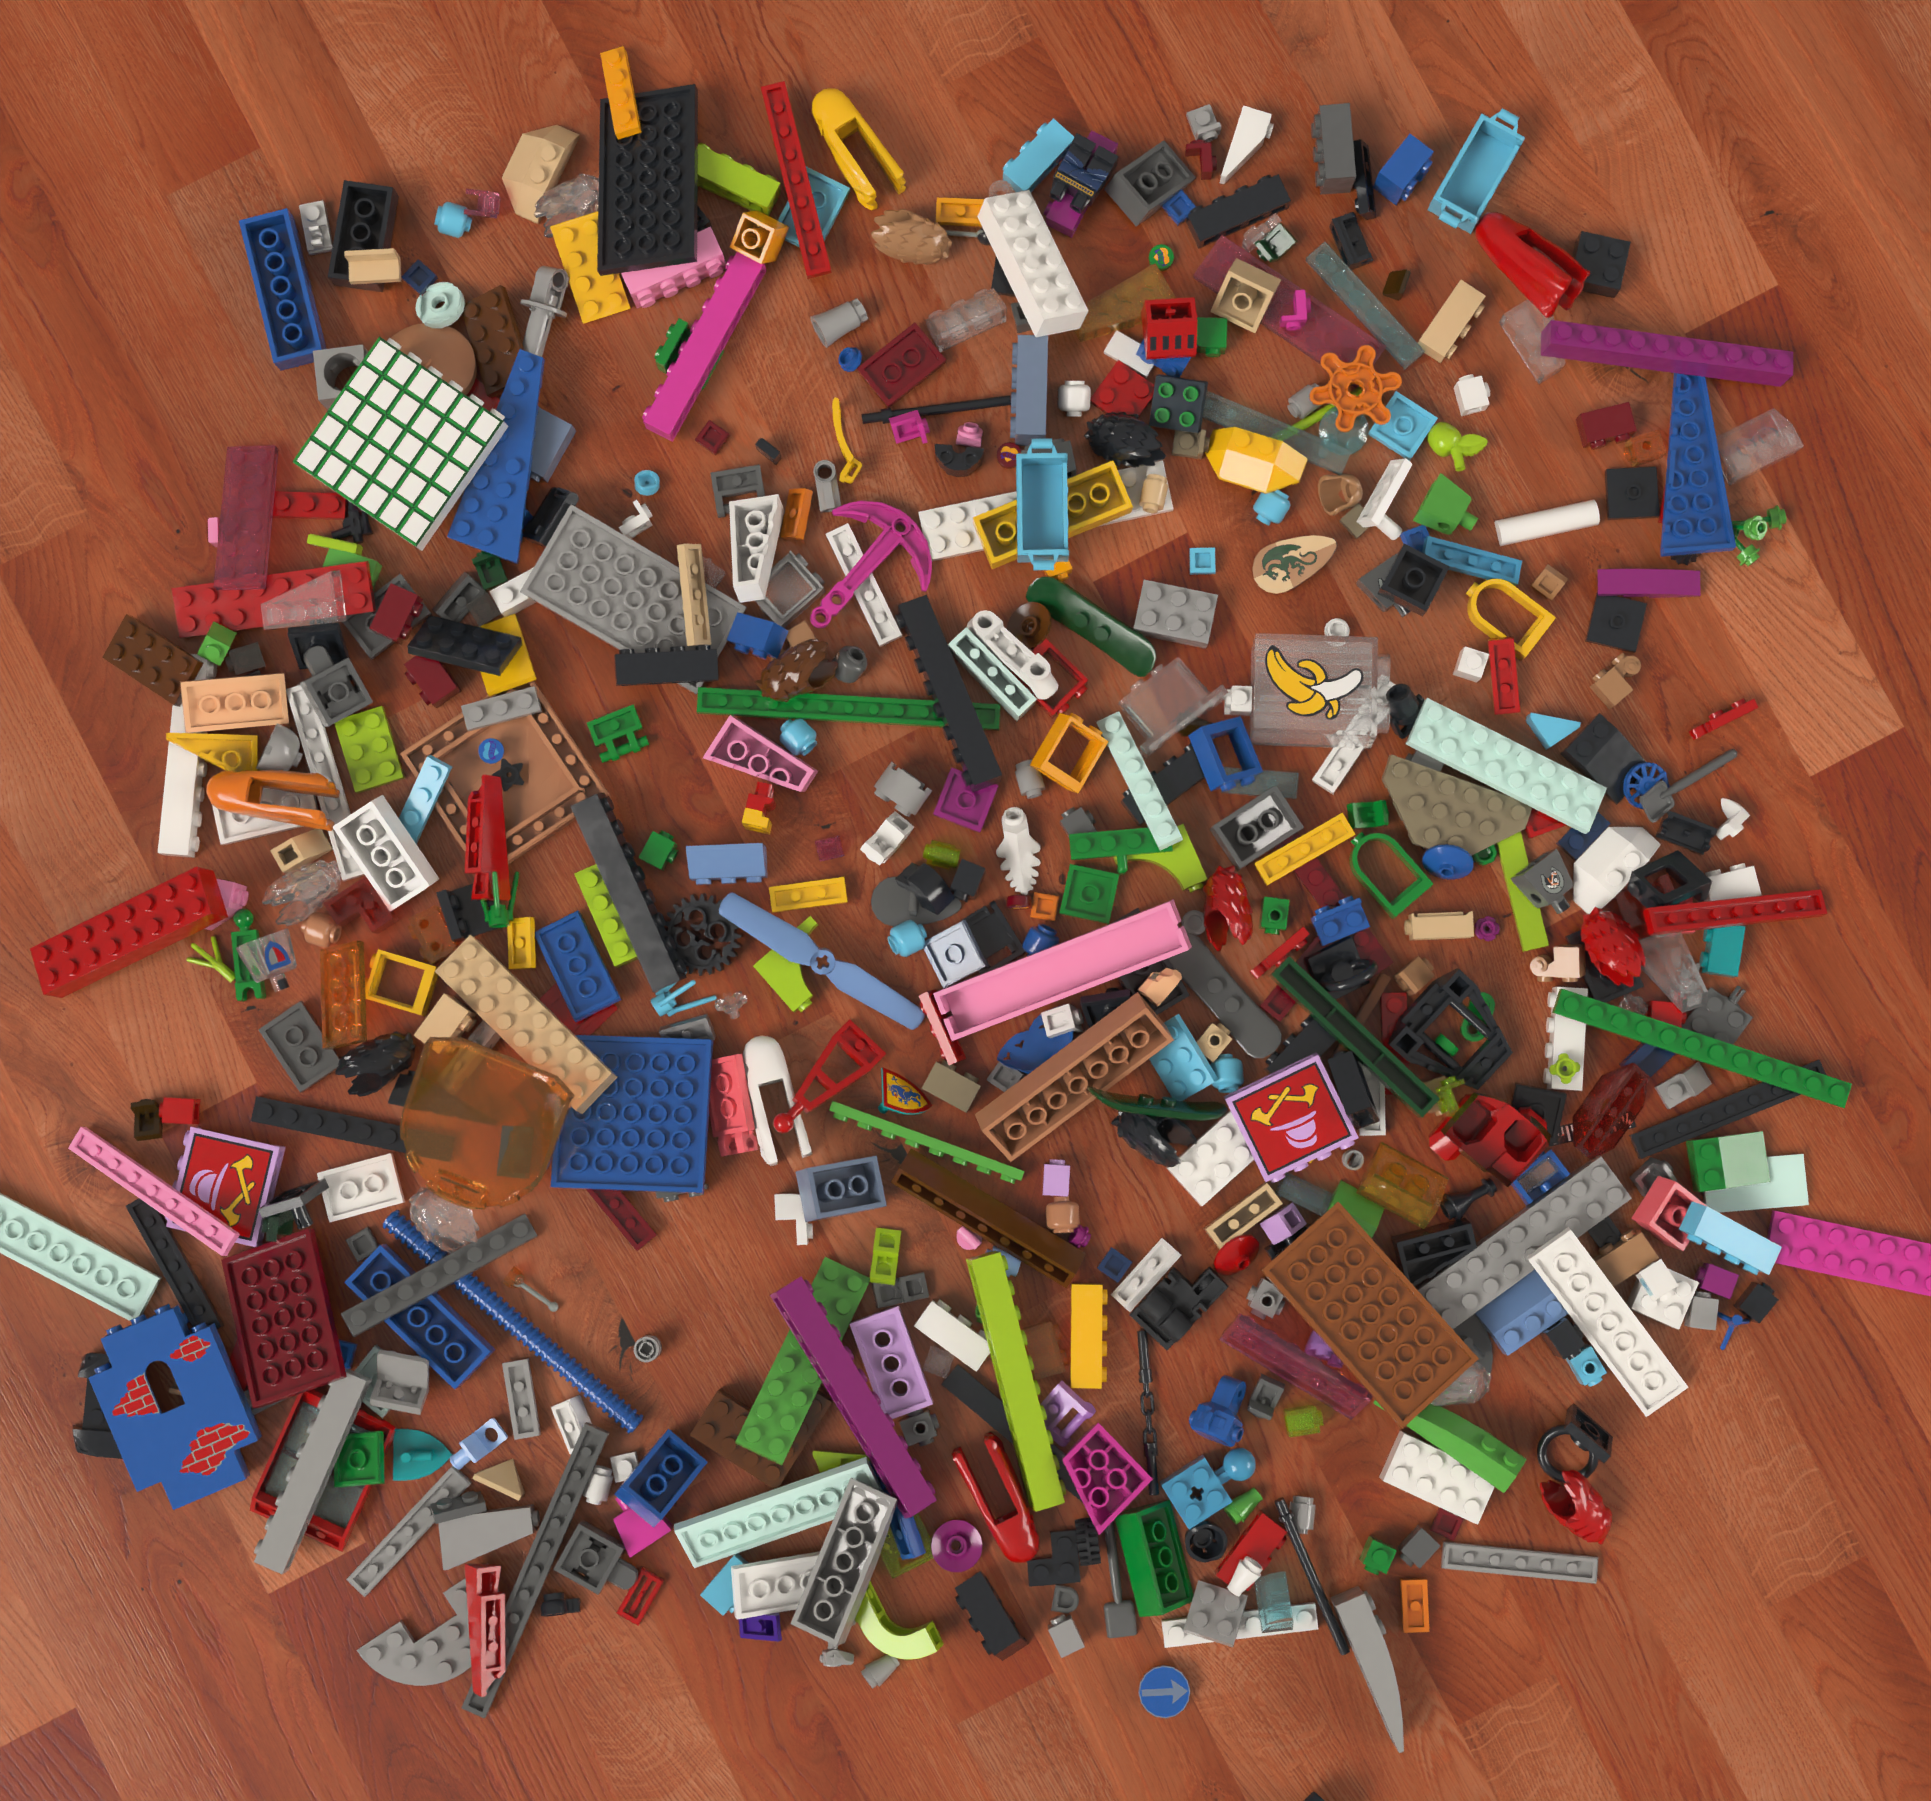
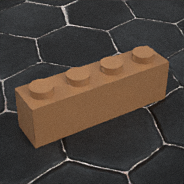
[1592,1229,1659,1287]

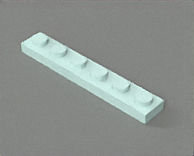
[1096,711,1183,851]

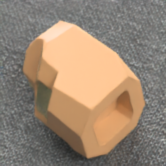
[1137,968,1182,1006]

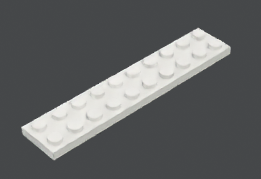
[918,461,1174,561]

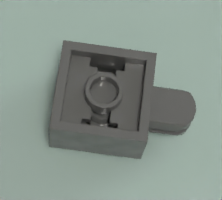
[299,646,373,727]
[553,1520,638,1595]

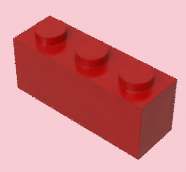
[1214,1510,1287,1591]

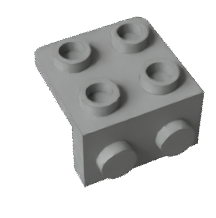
[370,1350,429,1415]

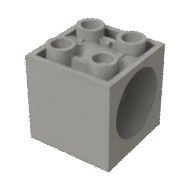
[313,345,368,410]

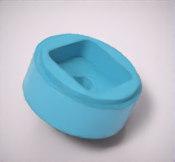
[634,470,660,496]

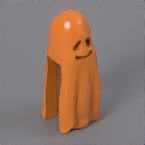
[206,770,340,831]

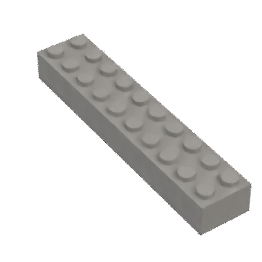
[1416,1156,1632,1329]

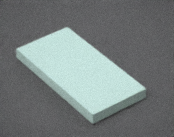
[1703,1154,1809,1213]

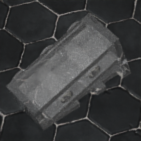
[260,571,347,630]

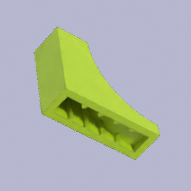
[1113,824,1207,893]
[753,916,818,1013]

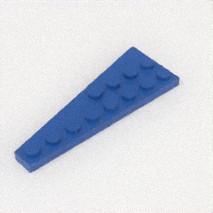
[447,349,545,564]
[1660,373,1736,557]

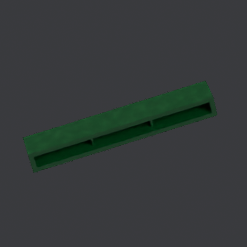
[1269,956,1440,1118]

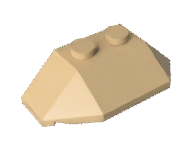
[502,125,580,224]

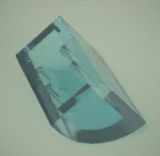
[1275,1172,1332,1216]
[1254,1571,1294,1633]

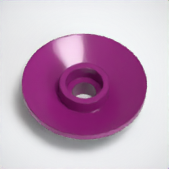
[931,1520,982,1572]

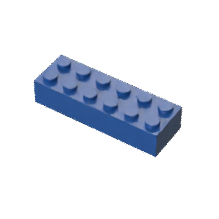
[239,208,326,371]
[344,1244,496,1389]

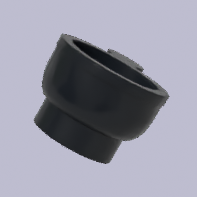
[541,1592,581,1617]

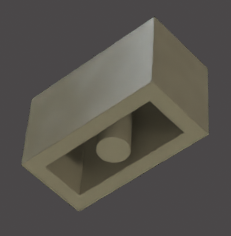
[921,1060,981,1113]

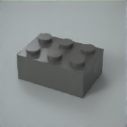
[1311,103,1356,195]

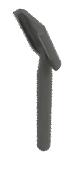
[1639,749,1737,823]
[1104,1521,1138,1638]

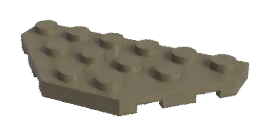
[1381,755,1532,856]

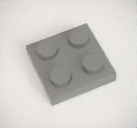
[1183,1580,1248,1647]

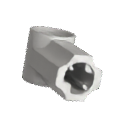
[813,460,841,512]

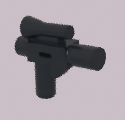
[331,500,373,544]

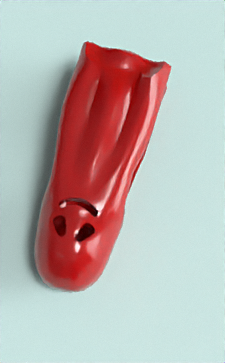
[1475,212,1590,318]
[951,1432,1040,1563]

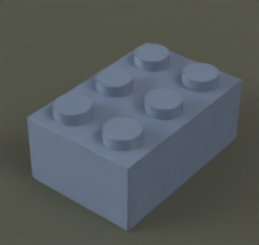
[796,1156,887,1222]

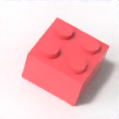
[1631,1176,1708,1251]

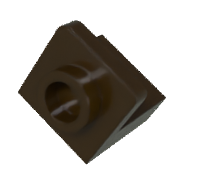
[130,1099,163,1141]

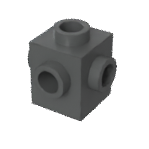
[899,1408,940,1447]

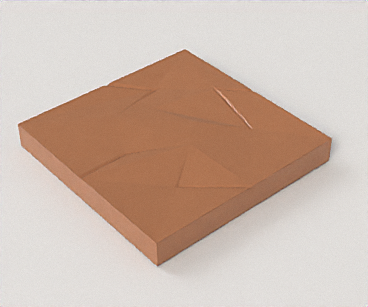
[400,681,611,865]

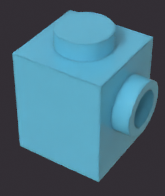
[1566,1344,1607,1387]

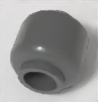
[832,646,868,683]

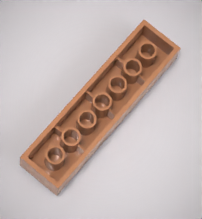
[975,992,1174,1162]

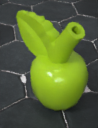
[1427,422,1488,471]

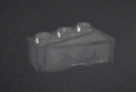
[1499,299,1566,384]
[1639,932,1708,1013]

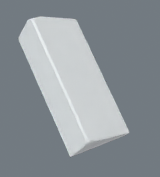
[551,1395,592,1454]

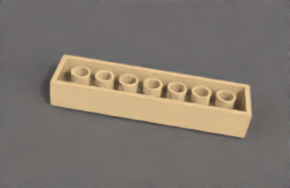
[435,935,618,1114]

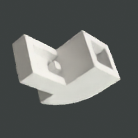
[860,811,914,866]
[774,1193,813,1245]

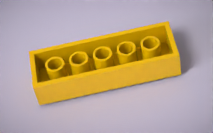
[973,461,1133,569]

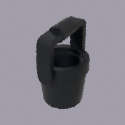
[1386,684,1424,739]

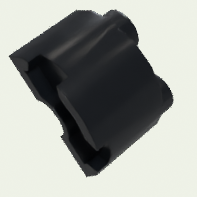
[934,444,984,477]

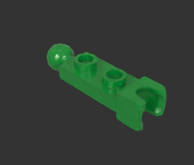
[231,909,266,1002]

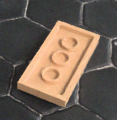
[180,673,289,733]

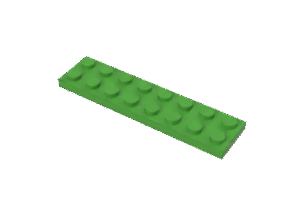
[735,1257,870,1466]

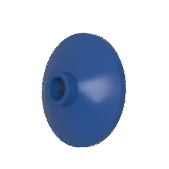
[1422,844,1474,880]

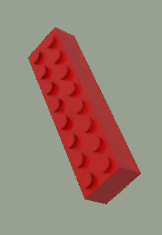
[30,866,228,998]

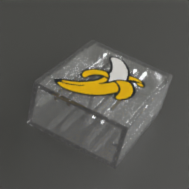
[1250,633,1390,749]

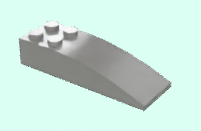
[791,1478,898,1646]
[1330,1586,1404,1753]

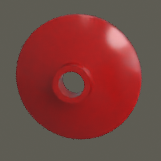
[1214,1235,1259,1276]

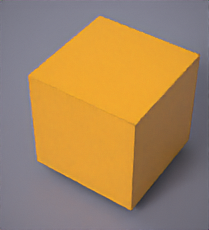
[730,210,789,264]

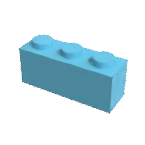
[1003,118,1074,192]

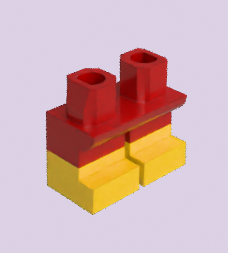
[742,782,777,835]

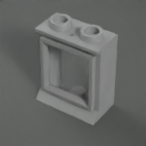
[755,551,825,628]

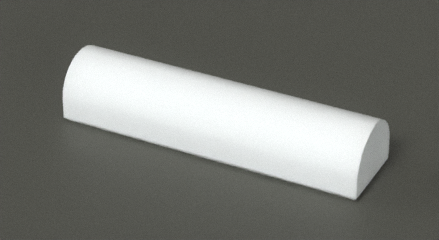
[1494,499,1600,546]

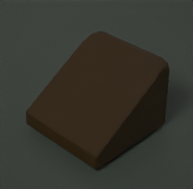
[1382,270,1411,301]

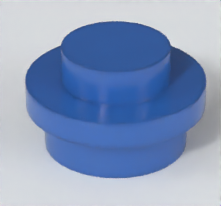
[838,347,862,372]

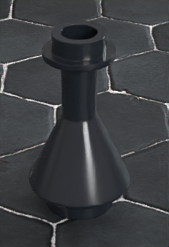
[1439,1178,1497,1221]

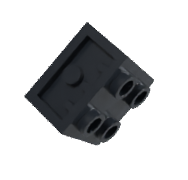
[436,884,498,943]

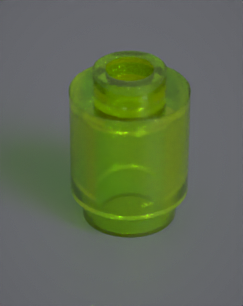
[923,840,961,870]

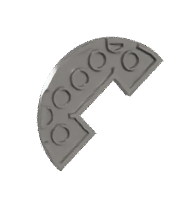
[357,1563,499,1686]

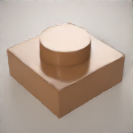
[1531,564,1568,600]

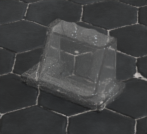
[1118,657,1228,760]

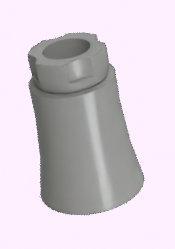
[810,298,868,348]

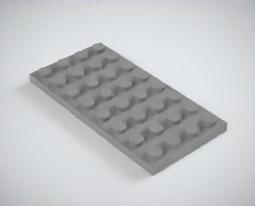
[520,504,747,694]

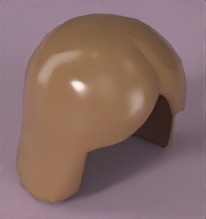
[1318,474,1363,516]

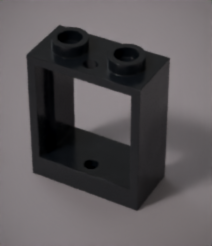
[1328,1051,1380,1130]

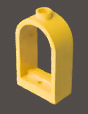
[1466,579,1556,661]

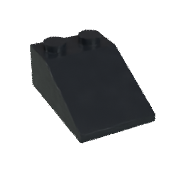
[1560,713,1651,805]

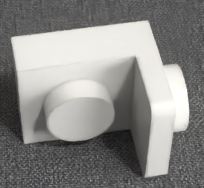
[619,500,653,539]
[1041,1004,1084,1038]

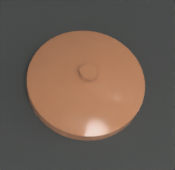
[391,323,477,395]

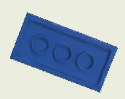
[535,910,622,1023]

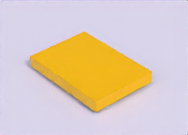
[479,614,537,697]

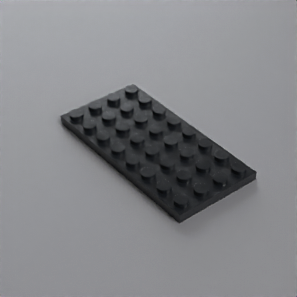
[597,84,698,276]

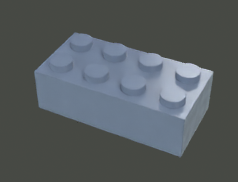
[1010,335,1048,446]

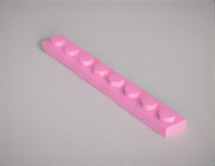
[68,1127,240,1256]

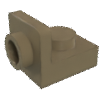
[1172,429,1210,459]

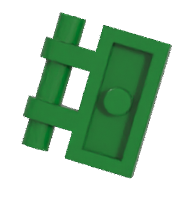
[587,704,650,763]

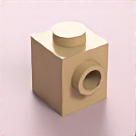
[1196,1023,1232,1063]

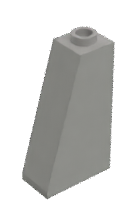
[438,1504,540,1570]

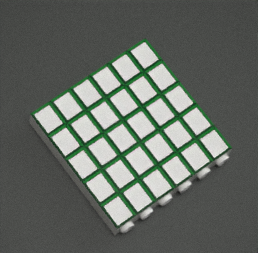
[292,336,509,551]

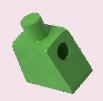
[1413,473,1478,535]

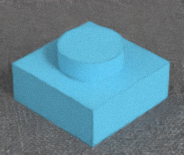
[1189,548,1216,575]

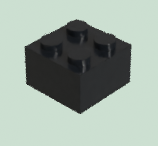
[1572,231,1631,298]
[1377,544,1450,617]

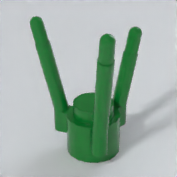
[480,871,519,928]

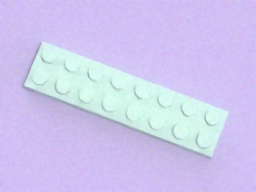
[1406,698,1607,834]
[0,1193,162,1321]
[674,1457,884,1568]

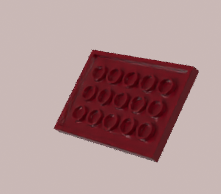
[221,1228,347,1408]

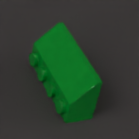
[1115,1499,1194,1617]

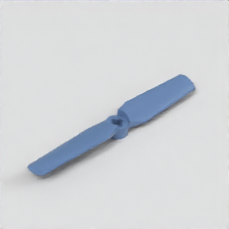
[719,892,925,1030]

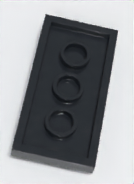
[407,615,522,676]

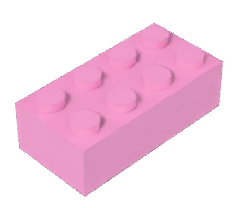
[621,227,726,308]

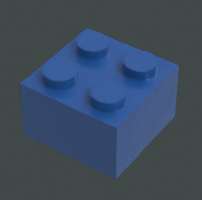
[1373,134,1434,205]

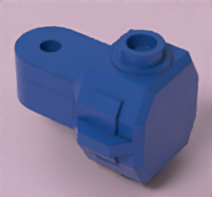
[1189,1375,1246,1447]

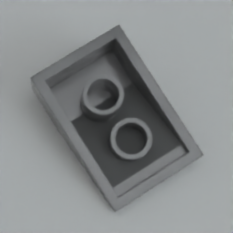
[1104,141,1196,227]
[1209,785,1304,872]

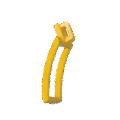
[832,397,862,484]

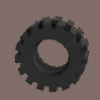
[1075,1517,1101,1566]

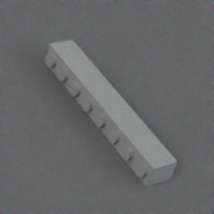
[254,1368,372,1574]

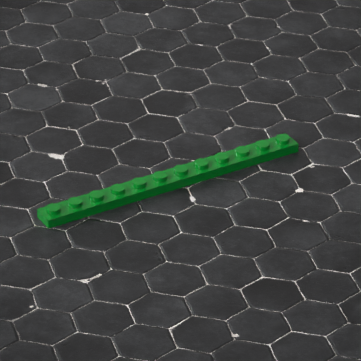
[697,687,1000,731]
[1552,989,1852,1108]

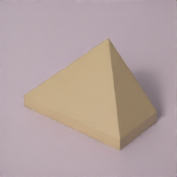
[472,1459,525,1501]

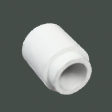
[583,1465,613,1505]

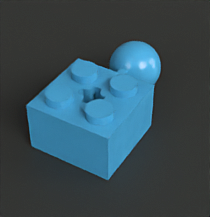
[1160,1448,1256,1529]

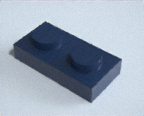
[1556,811,1611,861]

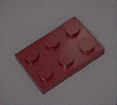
[857,322,946,408]

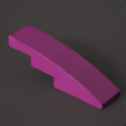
[1597,569,1701,598]

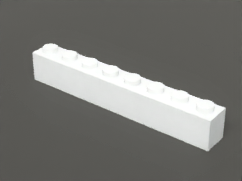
[158,654,217,858]

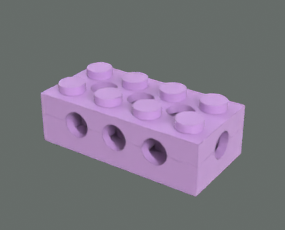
[850,1305,934,1419]

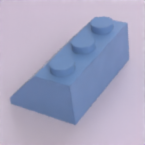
[686,843,768,885]
[1475,1270,1568,1356]

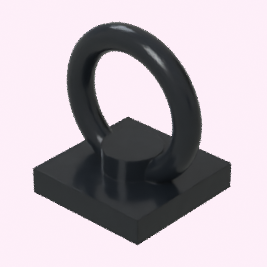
[1305,936,1378,1000]
[1537,1403,1613,1483]

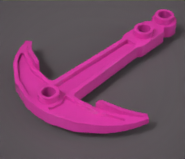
[810,501,932,628]

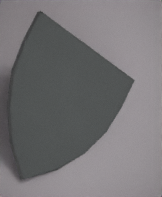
[1453,1314,1493,1373]

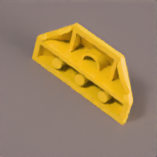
[1205,427,1308,494]

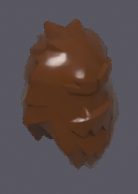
[755,639,839,702]

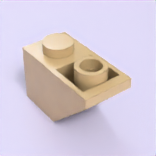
[270,829,333,875]

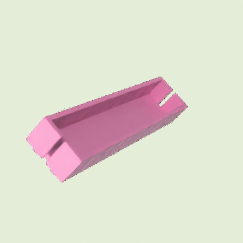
[933,900,1192,1041]

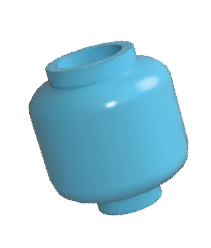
[434,202,472,238]
[1253,490,1291,526]
[780,718,817,756]
[887,920,927,957]
[1210,1054,1244,1093]

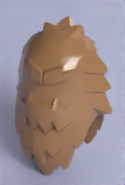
[871,209,953,265]

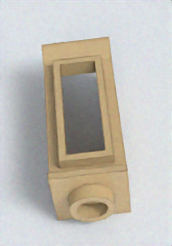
[1404,911,1474,941]

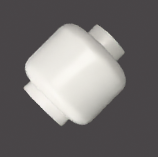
[1058,381,1091,417]

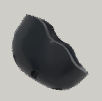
[1185,1521,1228,1563]

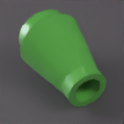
[1224,1487,1263,1524]

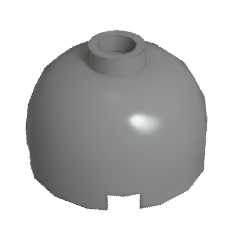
[257,724,303,771]

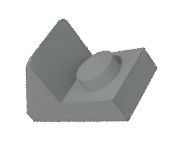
[1654,1062,1712,1109]

